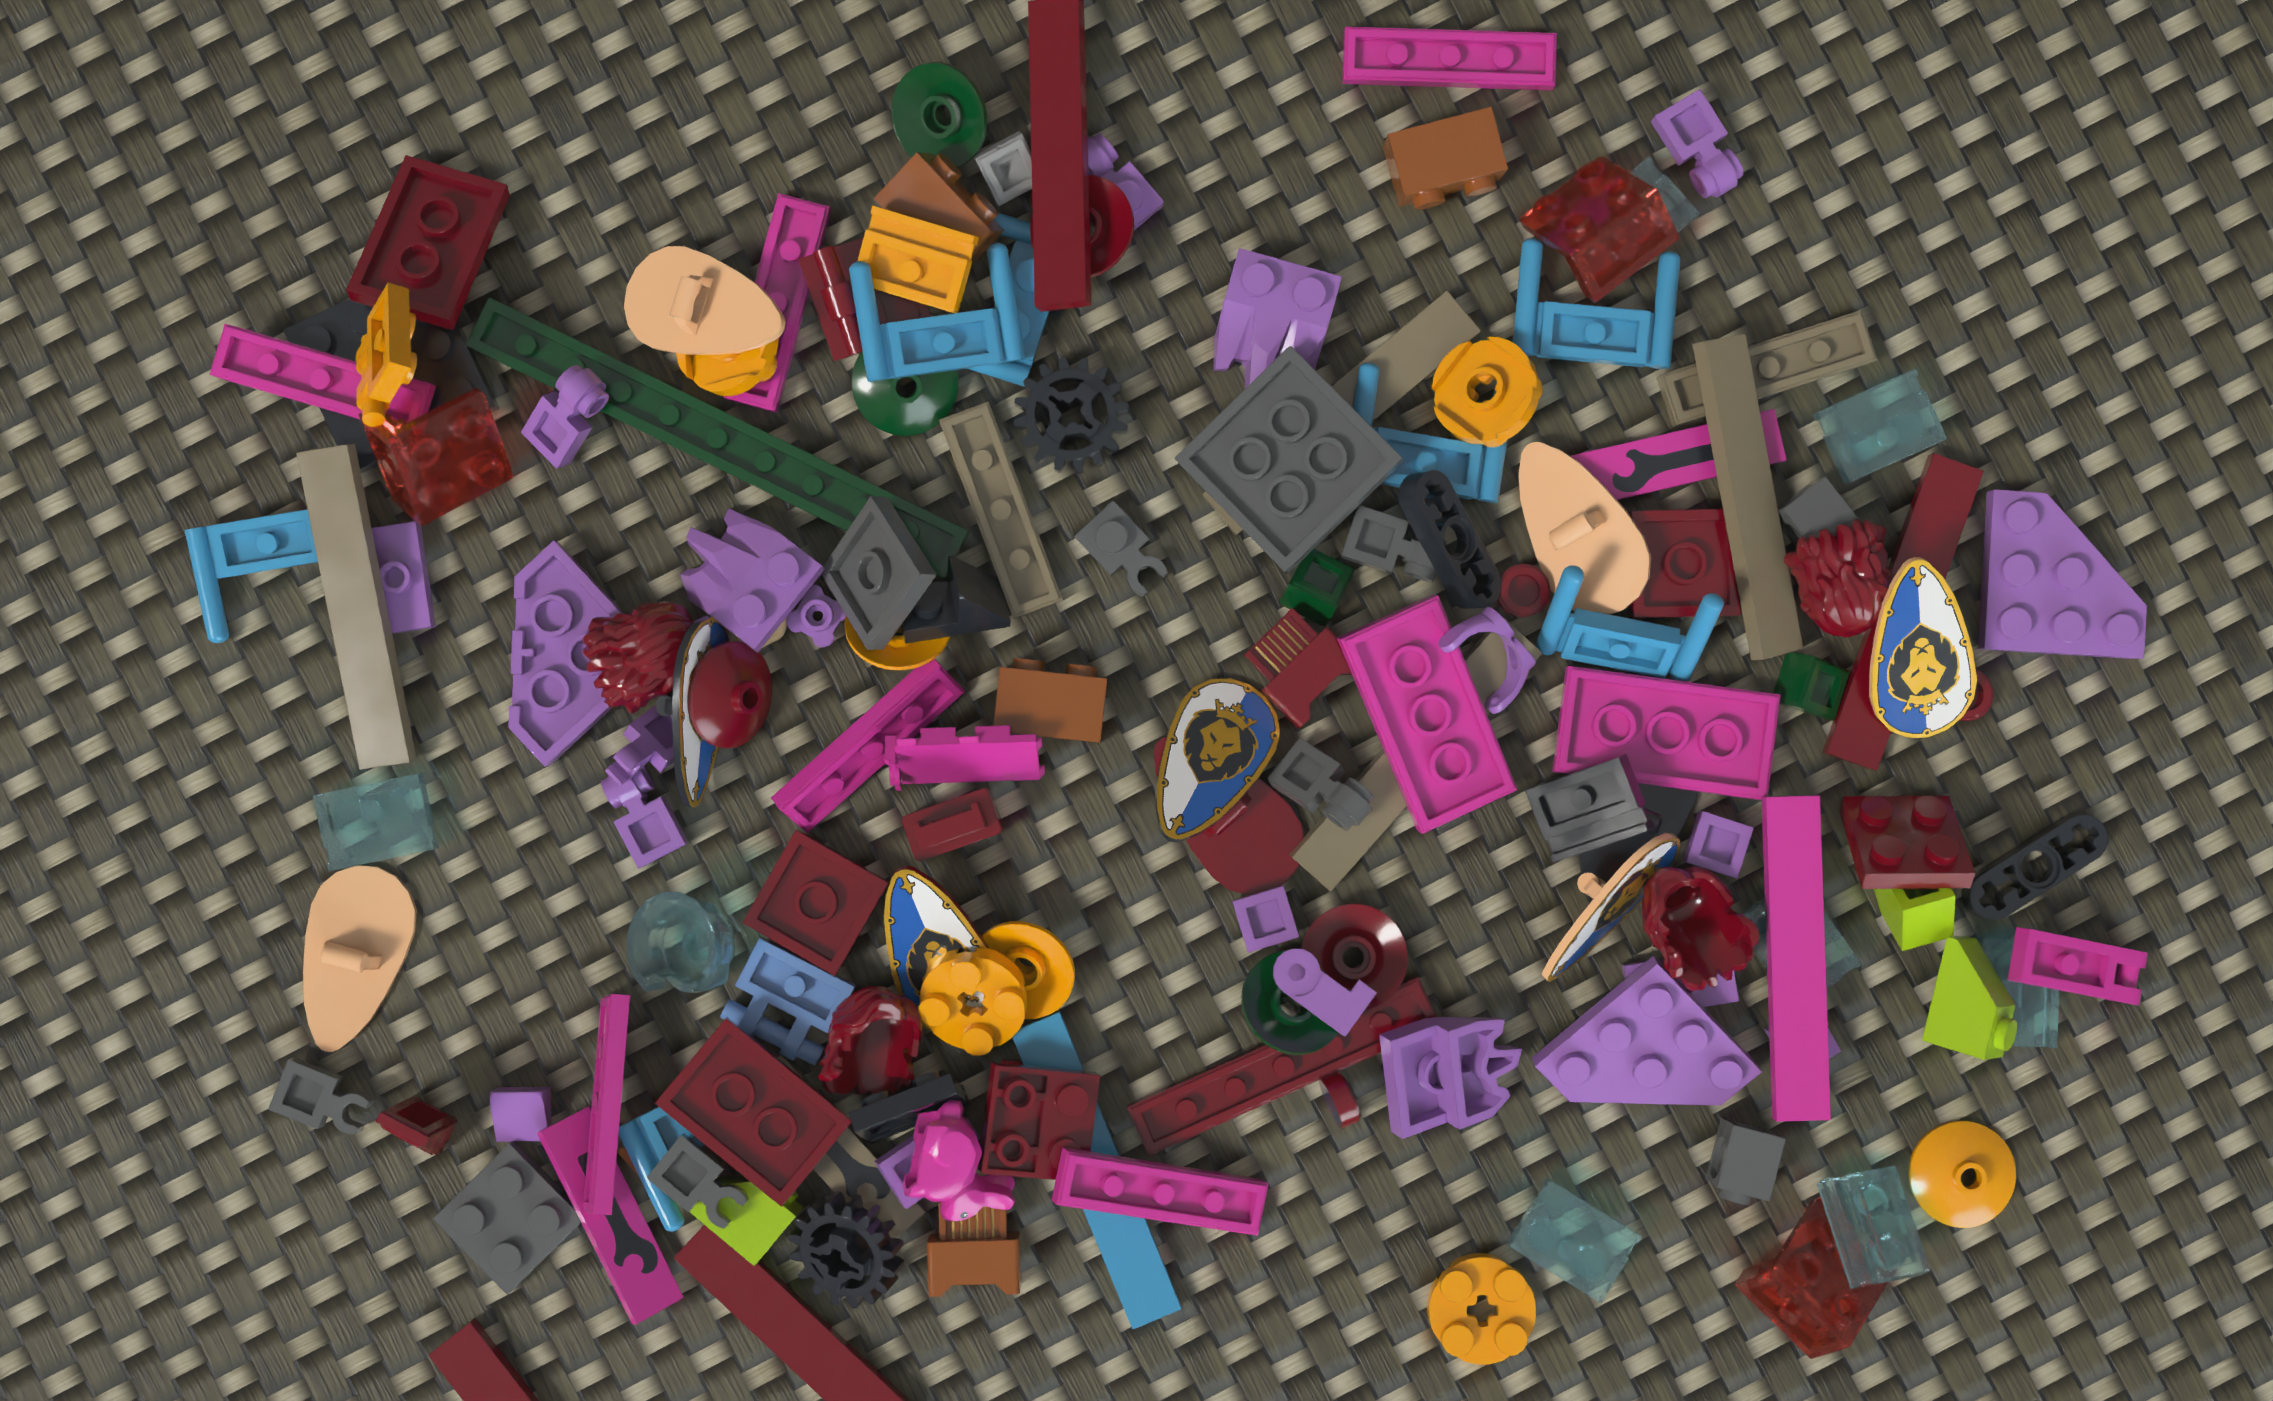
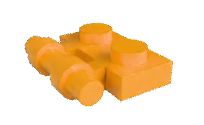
[356,282,417,427]

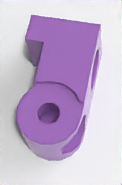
[1273,949,1377,1037]

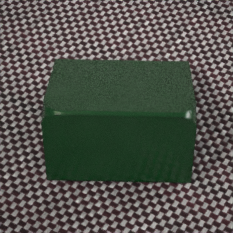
[1280,548,1355,626]
[1773,652,1850,721]

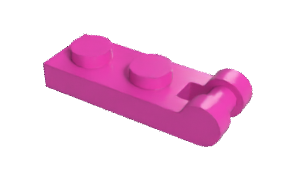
[2008,927,2148,1006]

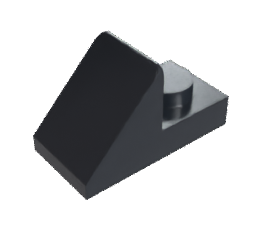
[901,556,1011,644]

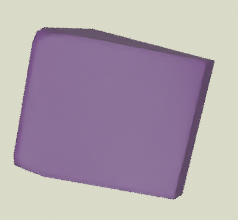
[490,1087,551,1142]

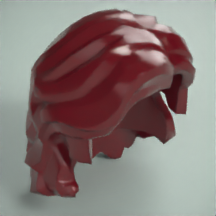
[1784,518,1893,638]
[582,601,694,714]
[1642,866,1759,991]
[818,986,923,1095]

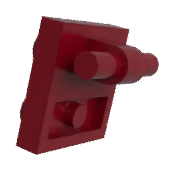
[798,237,931,362]
[978,1059,1100,1180]

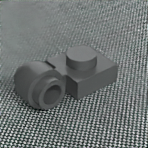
[1340,505,1446,582]
[1267,738,1374,831]

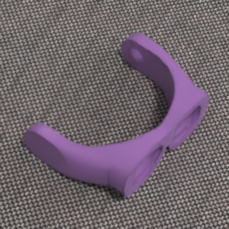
[1438,607,1536,714]

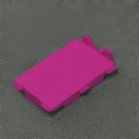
[885,725,1045,791]

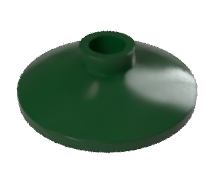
[891,62,987,168]
[852,352,958,436]
[1241,951,1339,1055]

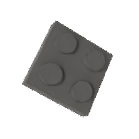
[821,496,937,650]
[433,1141,581,1295]

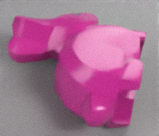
[903,1099,1015,1221]

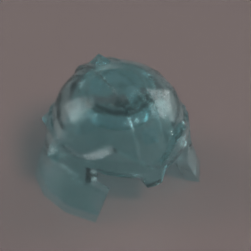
[627,892,736,993]

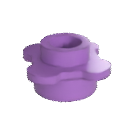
[786,585,846,647]

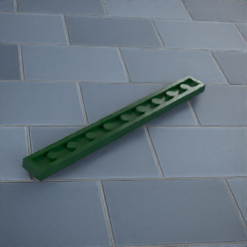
[466,297,969,580]

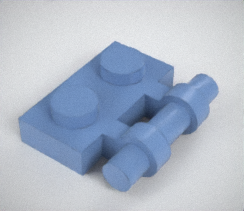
[720,937,856,1066]

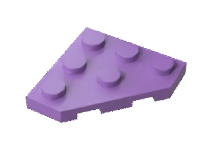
[1978,490,2147,659]
[508,540,625,767]
[1532,955,1762,1106]

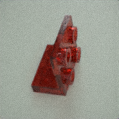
[1519,157,1680,303]
[358,388,513,526]
[1734,1197,1894,1359]

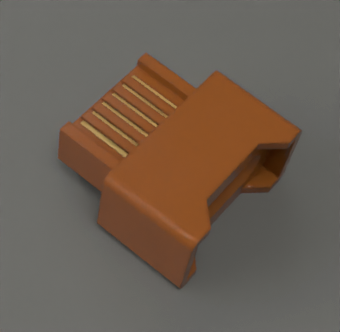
[927,1202,1022,1297]

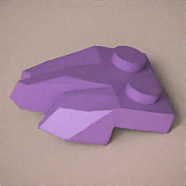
[1213,248,1342,389]
[680,509,825,653]
[1379,1017,1522,1139]

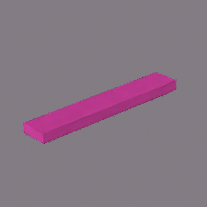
[1761,795,1831,1122]

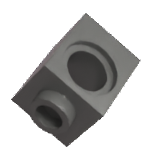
[1778,476,1862,548]
[1705,1117,1786,1206]

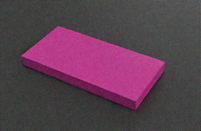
[1337,594,1518,834]
[1552,666,1780,800]

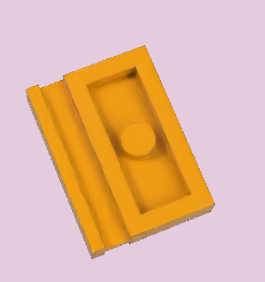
[858,205,979,313]

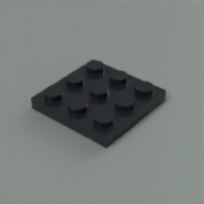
[283,299,500,474]

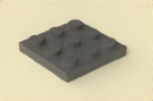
[1174,346,1404,574]

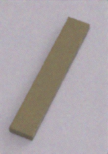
[1202,291,1481,536]
[1692,334,1803,660]
[296,444,417,770]
[1289,618,1542,892]

